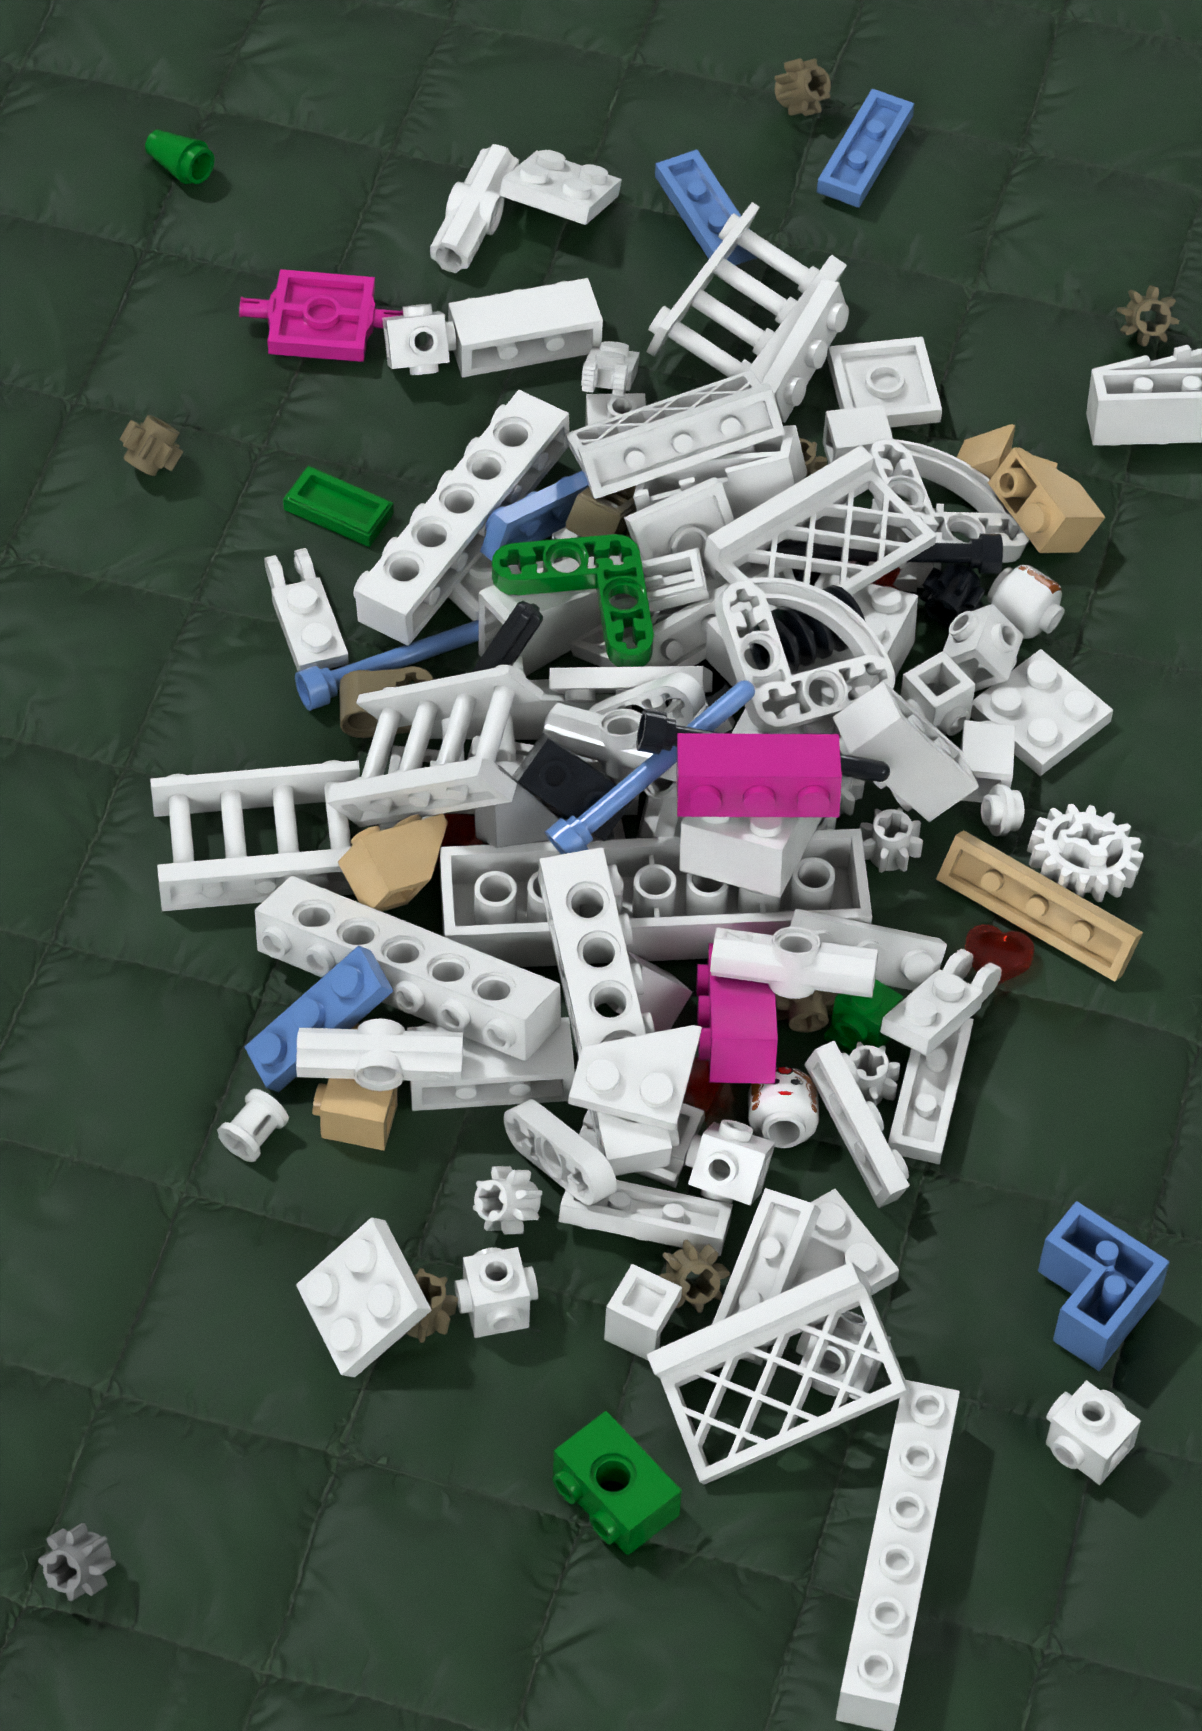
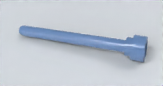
[295,619,479,711]
[545,680,755,855]

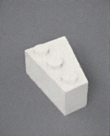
[1086,345,1202,446]
[633,425,807,520]

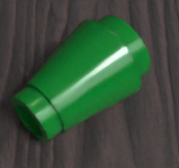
[145,129,215,184]

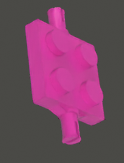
[239,269,403,362]

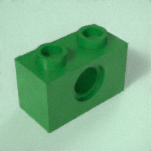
[552,1411,682,1556]

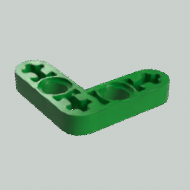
[492,534,654,667]

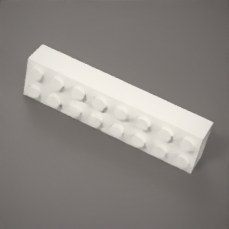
[679,573,918,898]
[440,829,872,967]

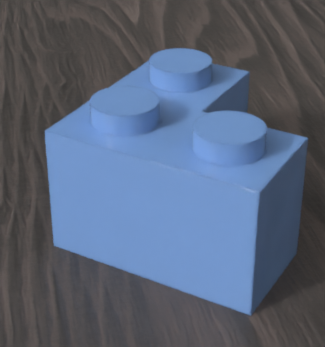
[1038,1201,1170,1371]

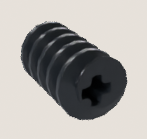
[748,585,866,673]

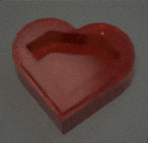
[965,924,1034,985]

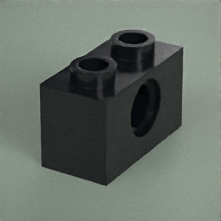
[513,733,635,842]

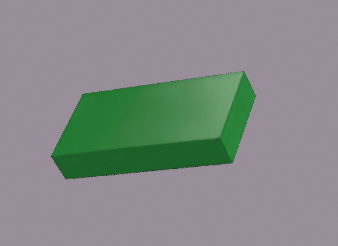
[283,466,394,547]

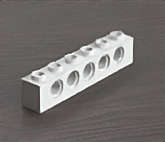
[353,390,570,646]
[538,847,679,1176]
[255,875,561,1062]
[835,1380,960,1731]

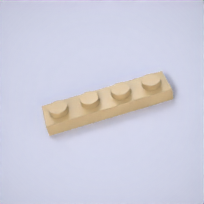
[936,830,1143,982]

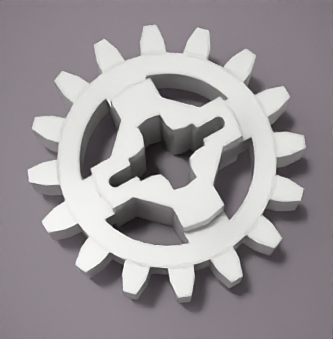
[1027,804,1143,902]

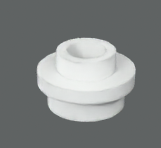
[981,784,1024,836]

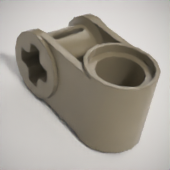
[339,666,433,738]

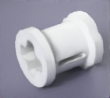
[217,1089,289,1162]

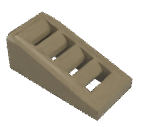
[566,485,637,537]

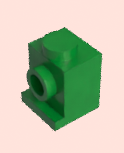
[824,979,904,1055]

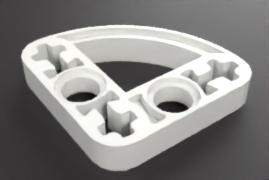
[869,439,1029,563]
[715,577,896,732]

